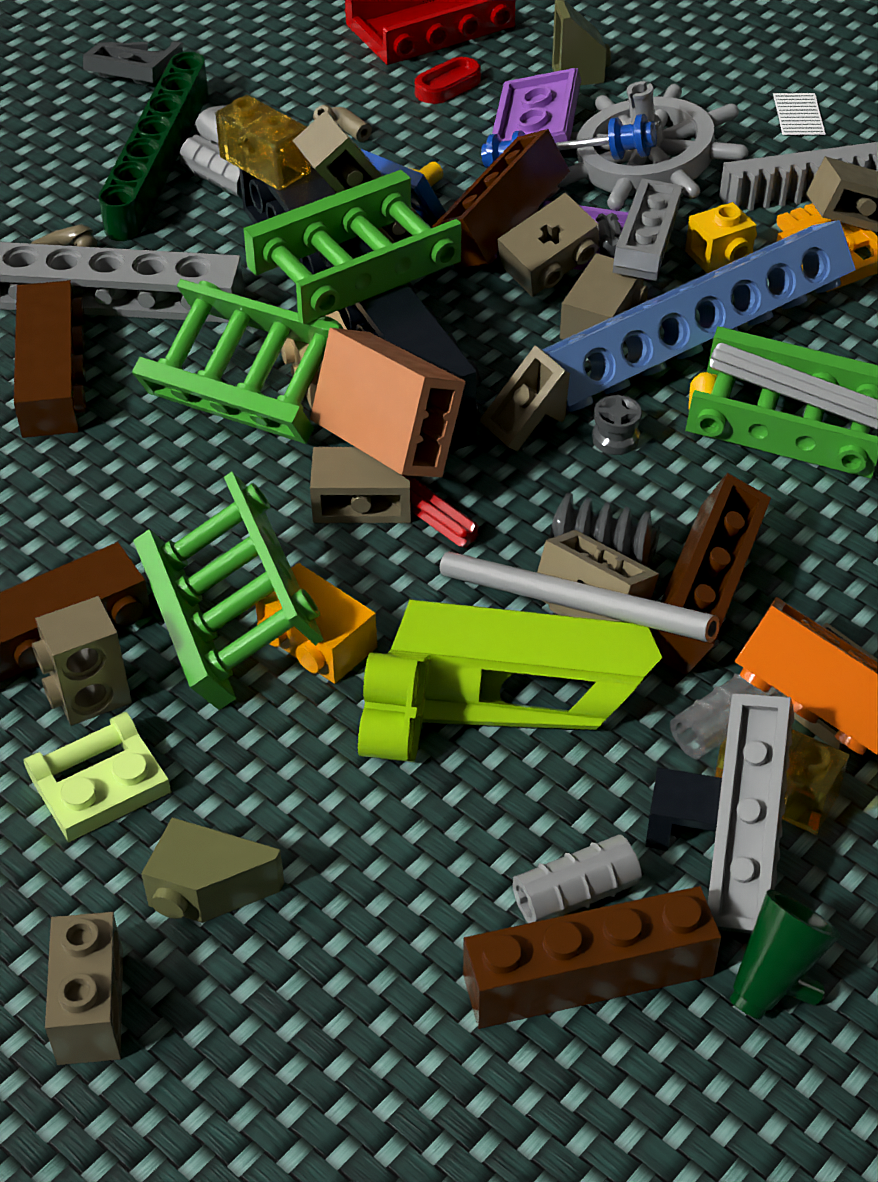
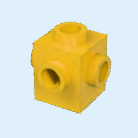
[685,202,757,273]

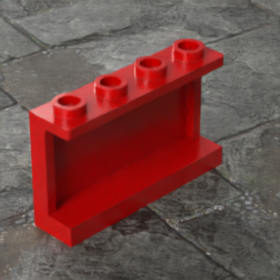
[345,0,516,65]

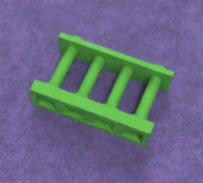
[244,170,461,324]
[132,279,343,444]
[685,326,878,479]
[133,472,324,710]

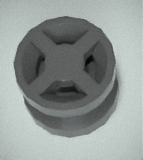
[592,395,642,455]

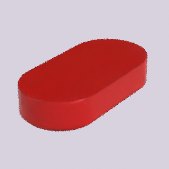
[415,57,481,104]

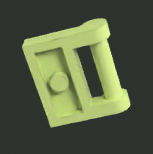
[24,712,171,842]

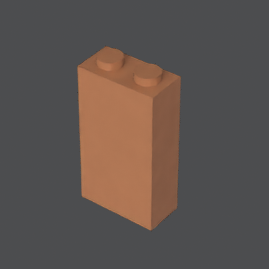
[310,328,466,477]

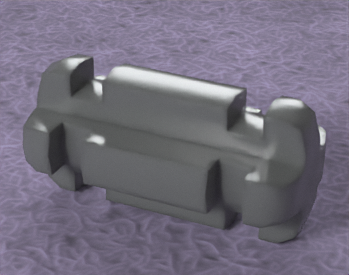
[596,213,621,257]

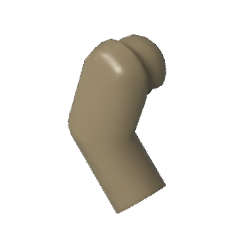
[313,105,372,142]
[31,224,97,247]

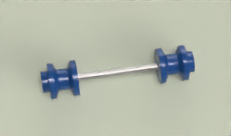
[481,114,657,168]

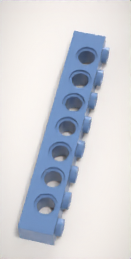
[542,220,856,412]

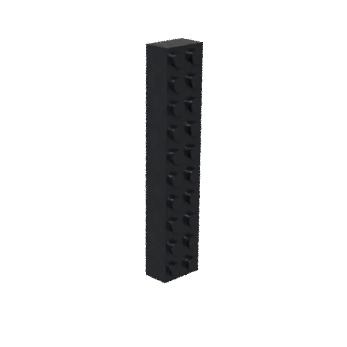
[236,126,480,453]

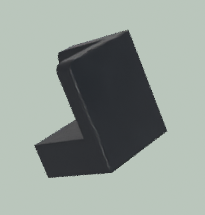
[645,767,722,851]

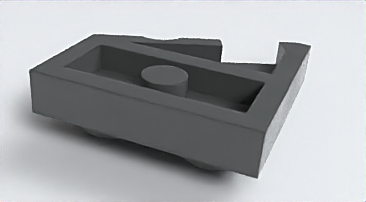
[83,42,183,84]

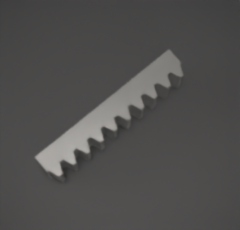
[719,142,878,211]
[612,178,683,281]
[708,693,794,935]

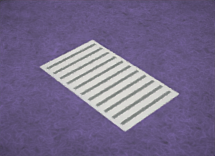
[773,93,826,135]

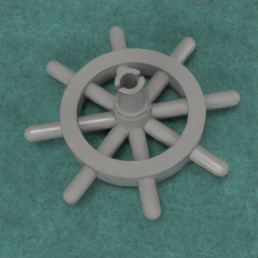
[558,81,748,210]

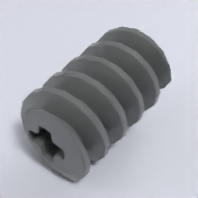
[549,493,660,568]

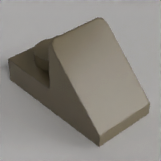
[479,345,570,451]

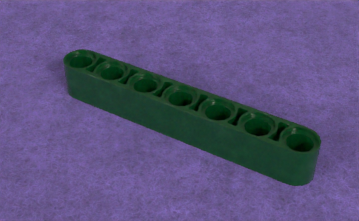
[98,52,208,241]

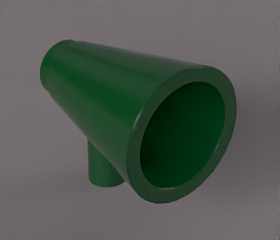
[729,890,841,1020]

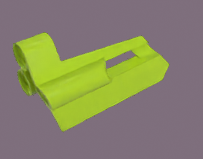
[358,599,662,762]

